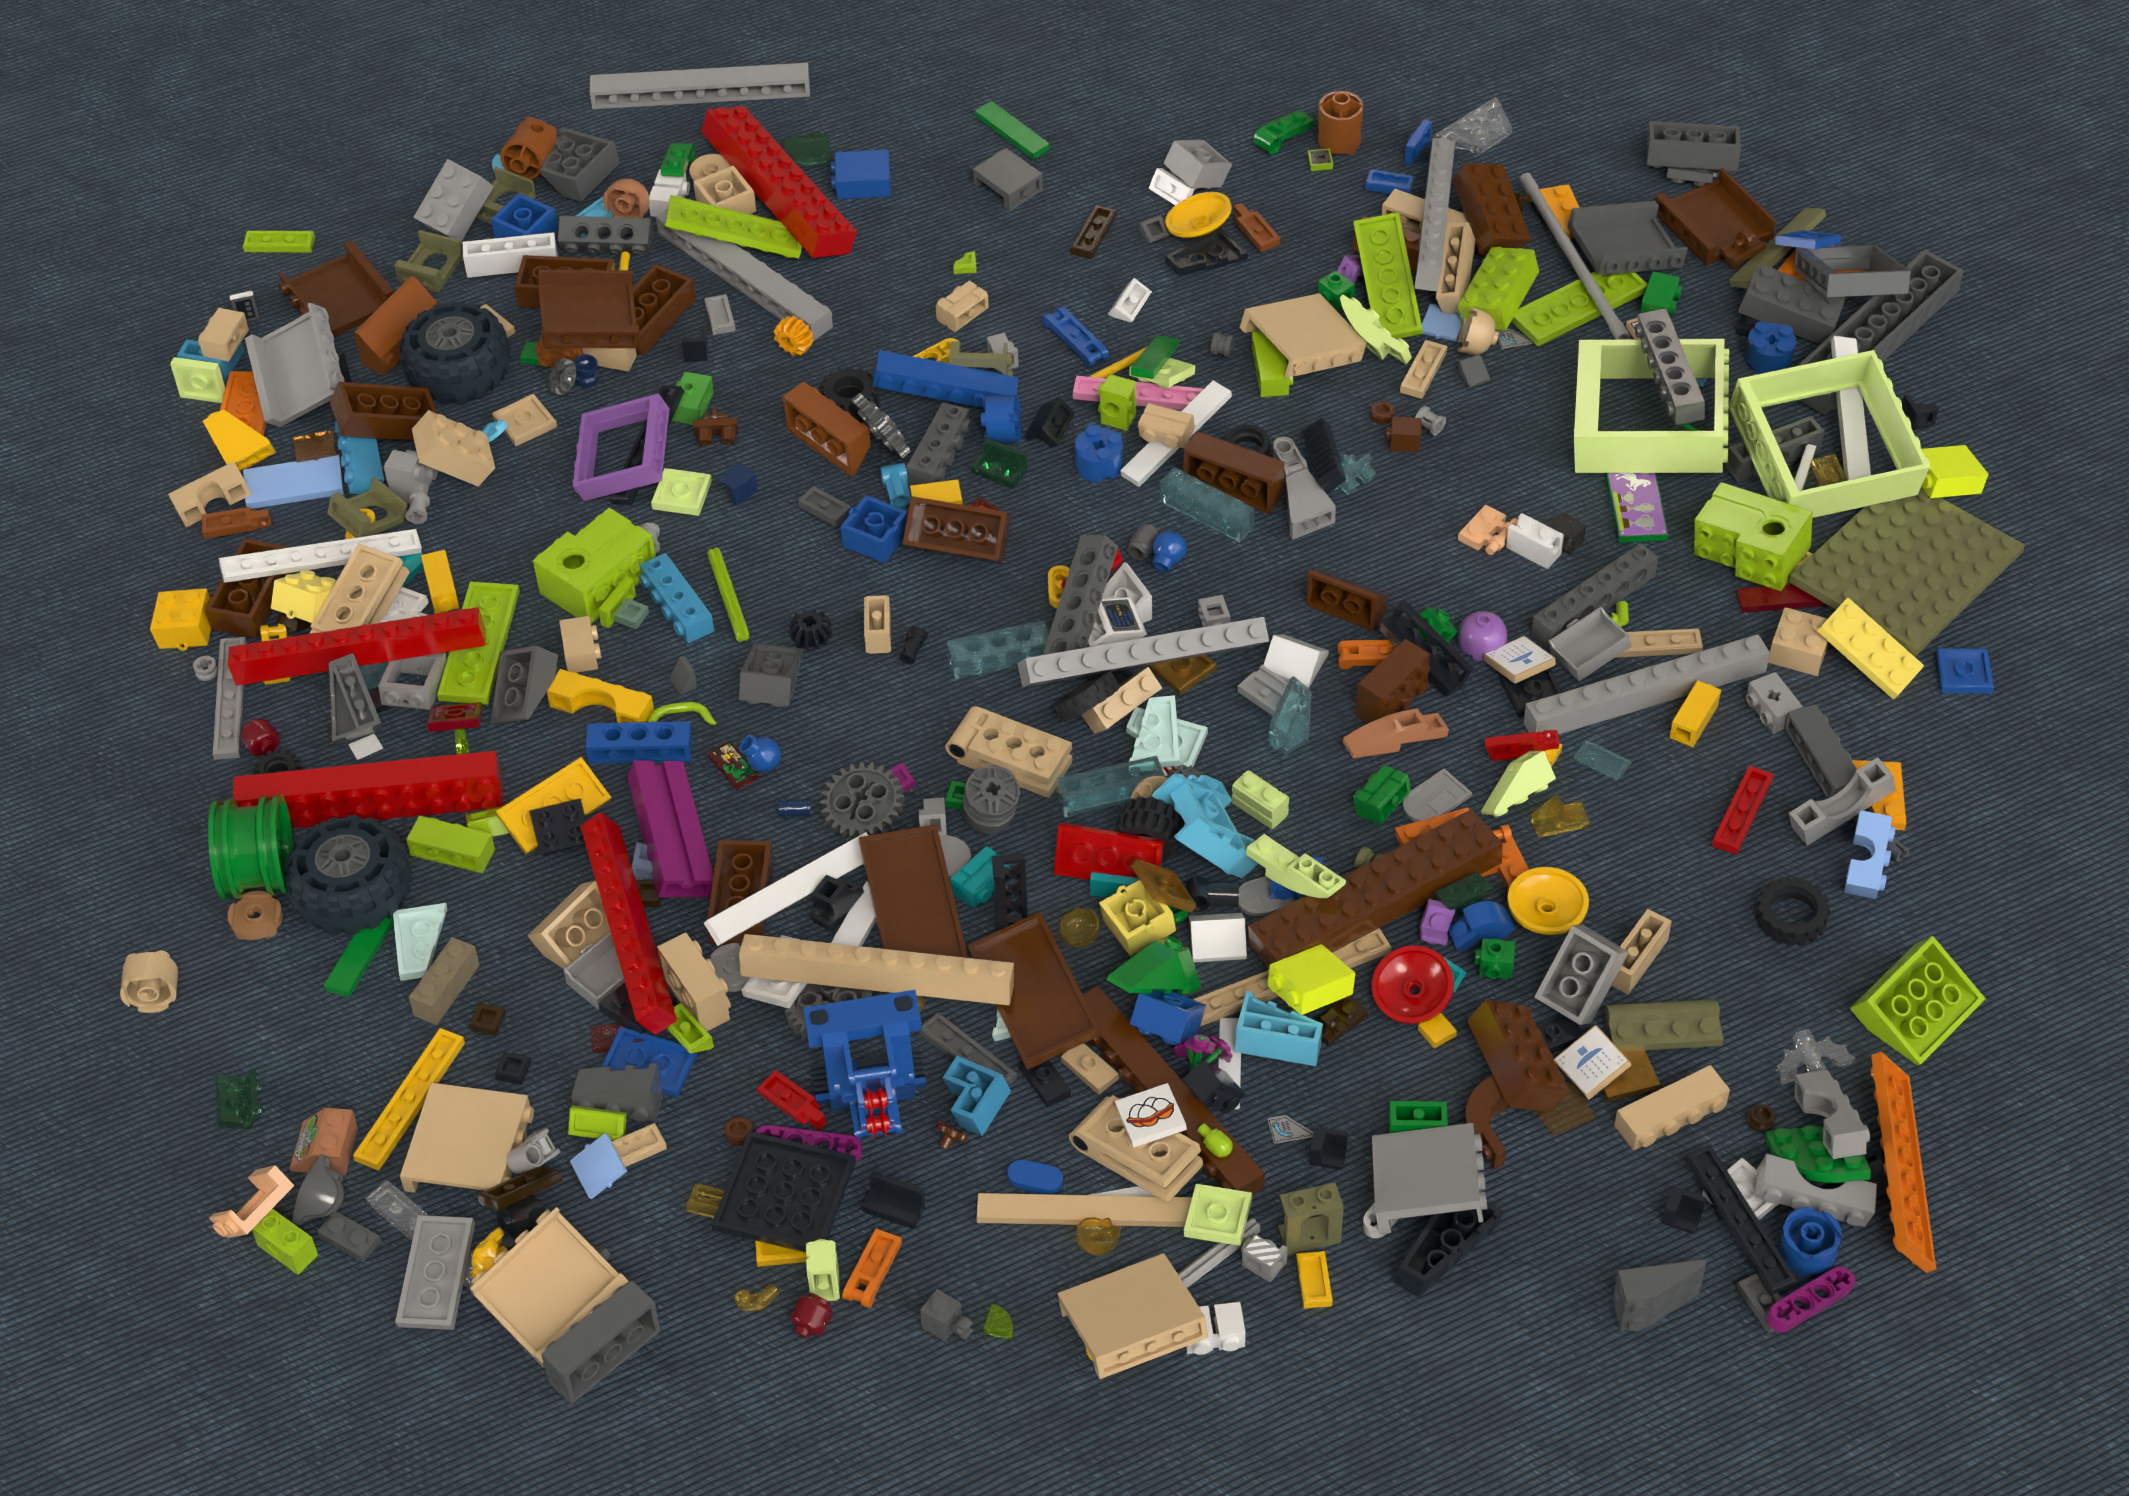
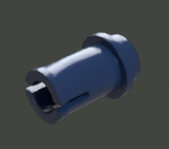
[778,798,810,819]

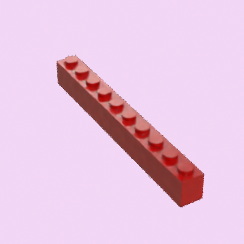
[228,607,486,686]
[580,812,677,1035]

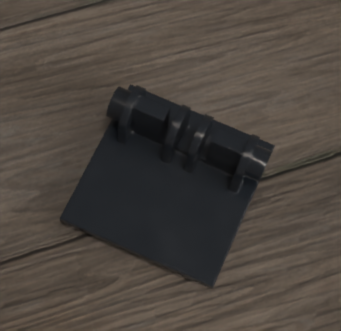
[529,799,587,856]

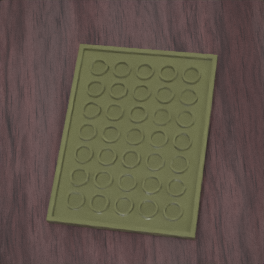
[1789,487,2025,656]

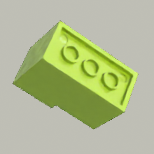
[1694,482,1813,591]
[533,508,656,624]

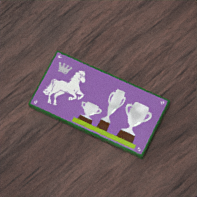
[1605,473,1668,543]

